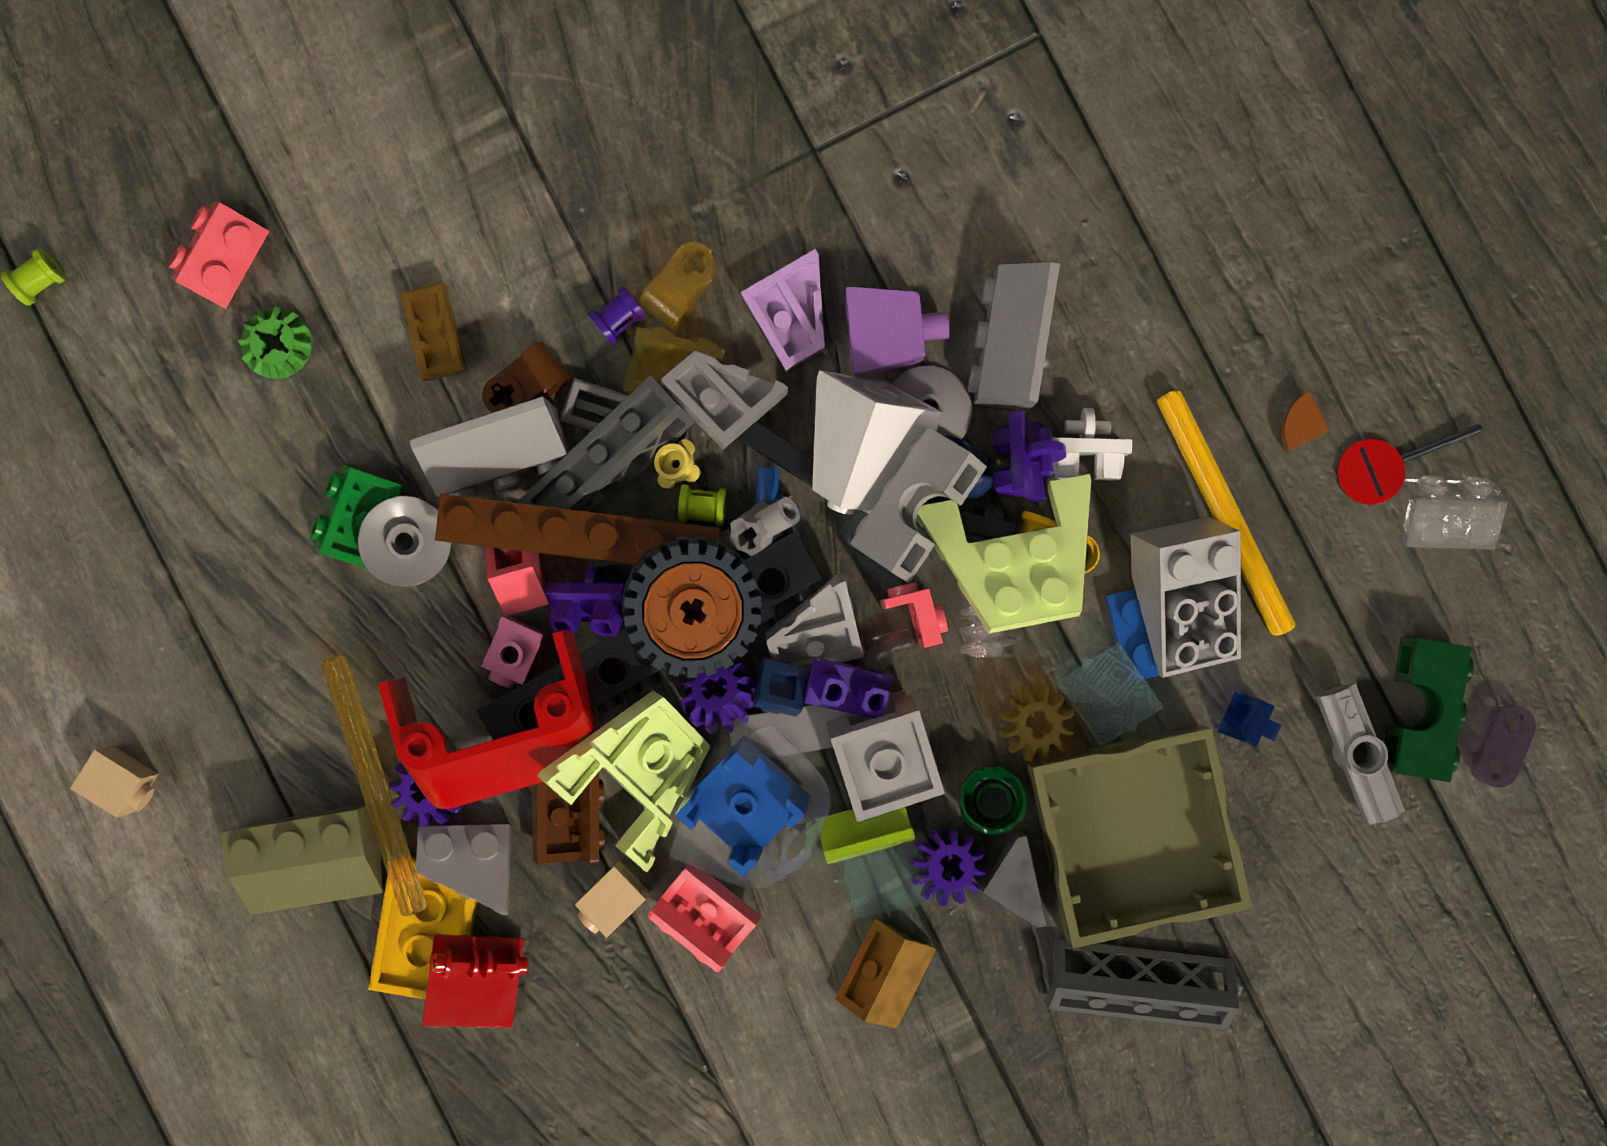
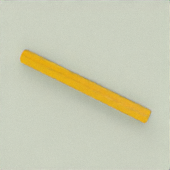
[1157,389,1295,636]

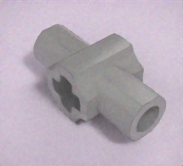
[719,497,800,556]

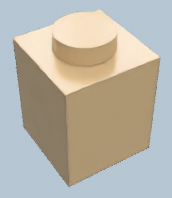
[70,746,159,818]
[575,859,650,938]

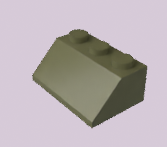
[220,803,385,915]

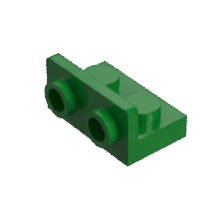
[310,464,402,568]

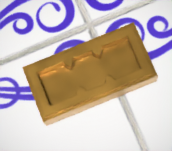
[400,282,468,382]

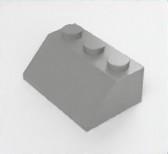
[967,262,1060,413]
[409,397,571,498]

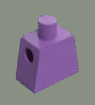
[845,287,949,378]

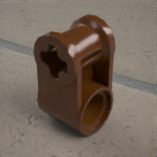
[482,341,571,413]

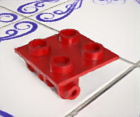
[421,934,528,1028]

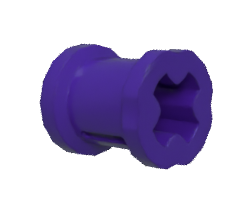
[587,286,647,346]

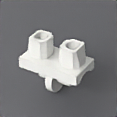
[1052,408,1132,481]

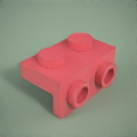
[168,201,269,309]
[880,582,948,648]
[648,860,762,972]

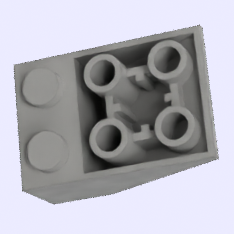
[1131,517,1241,678]

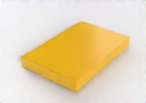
[368,854,477,999]

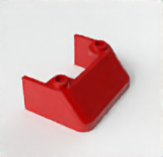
[377,630,600,809]

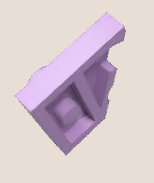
[740,249,825,372]

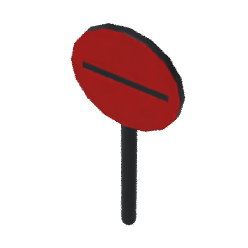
[1336,424,1482,505]

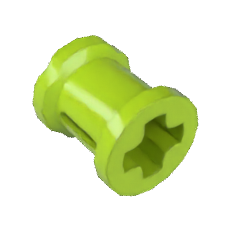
[0,247,67,306]
[678,484,728,528]

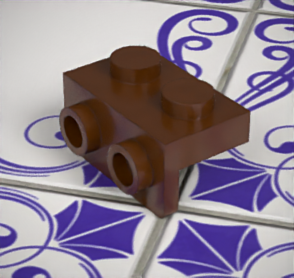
[533,773,605,864]

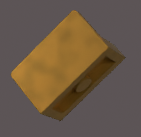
[835,919,936,1028]

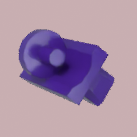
[993,410,1067,503]
[545,567,625,637]
[803,657,894,719]

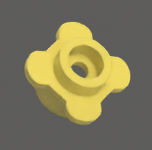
[654,439,700,489]

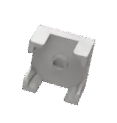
[825,694,945,822]

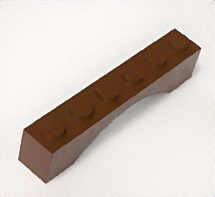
[435,493,720,565]

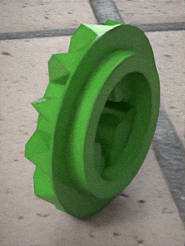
[237,306,312,379]

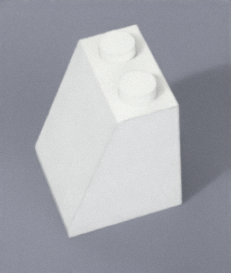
[812,370,943,515]

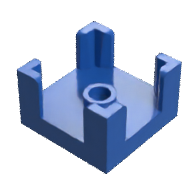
[675,736,811,877]

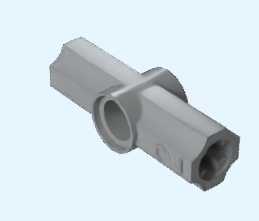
[1315,683,1405,825]

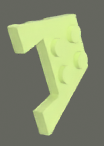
[916,474,1091,634]
[537,691,710,872]

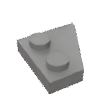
[661,351,788,450]
[765,574,864,671]
[416,824,511,915]

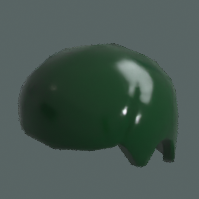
[958,766,1028,835]

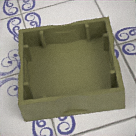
[1025,724,1253,948]

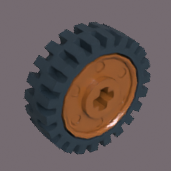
[622,536,762,678]

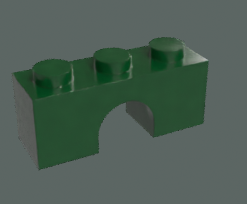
[1384,637,1474,782]

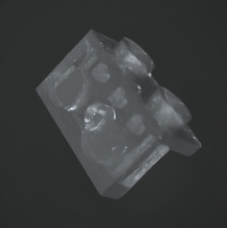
[1400,475,1508,550]

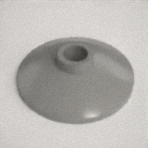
[892,366,973,439]
[358,496,451,587]

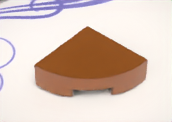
[1280,391,1330,452]

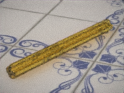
[321,655,427,916]

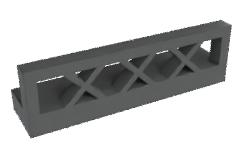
[519,375,696,513]
[1048,939,1239,1030]

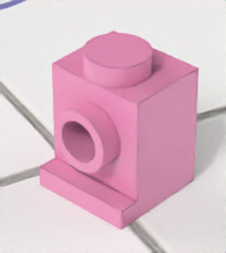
[481,616,550,689]

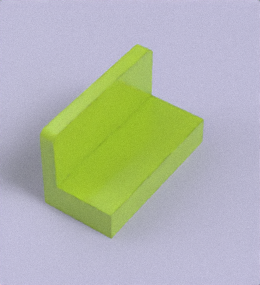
[815,807,915,864]

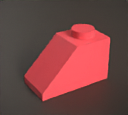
[485,547,549,617]

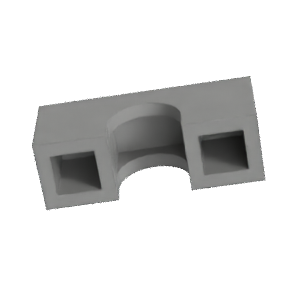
[850,427,987,583]

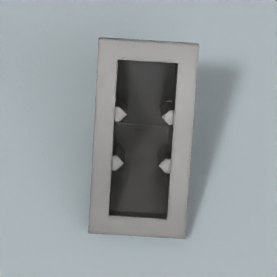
[978,830,1046,928]

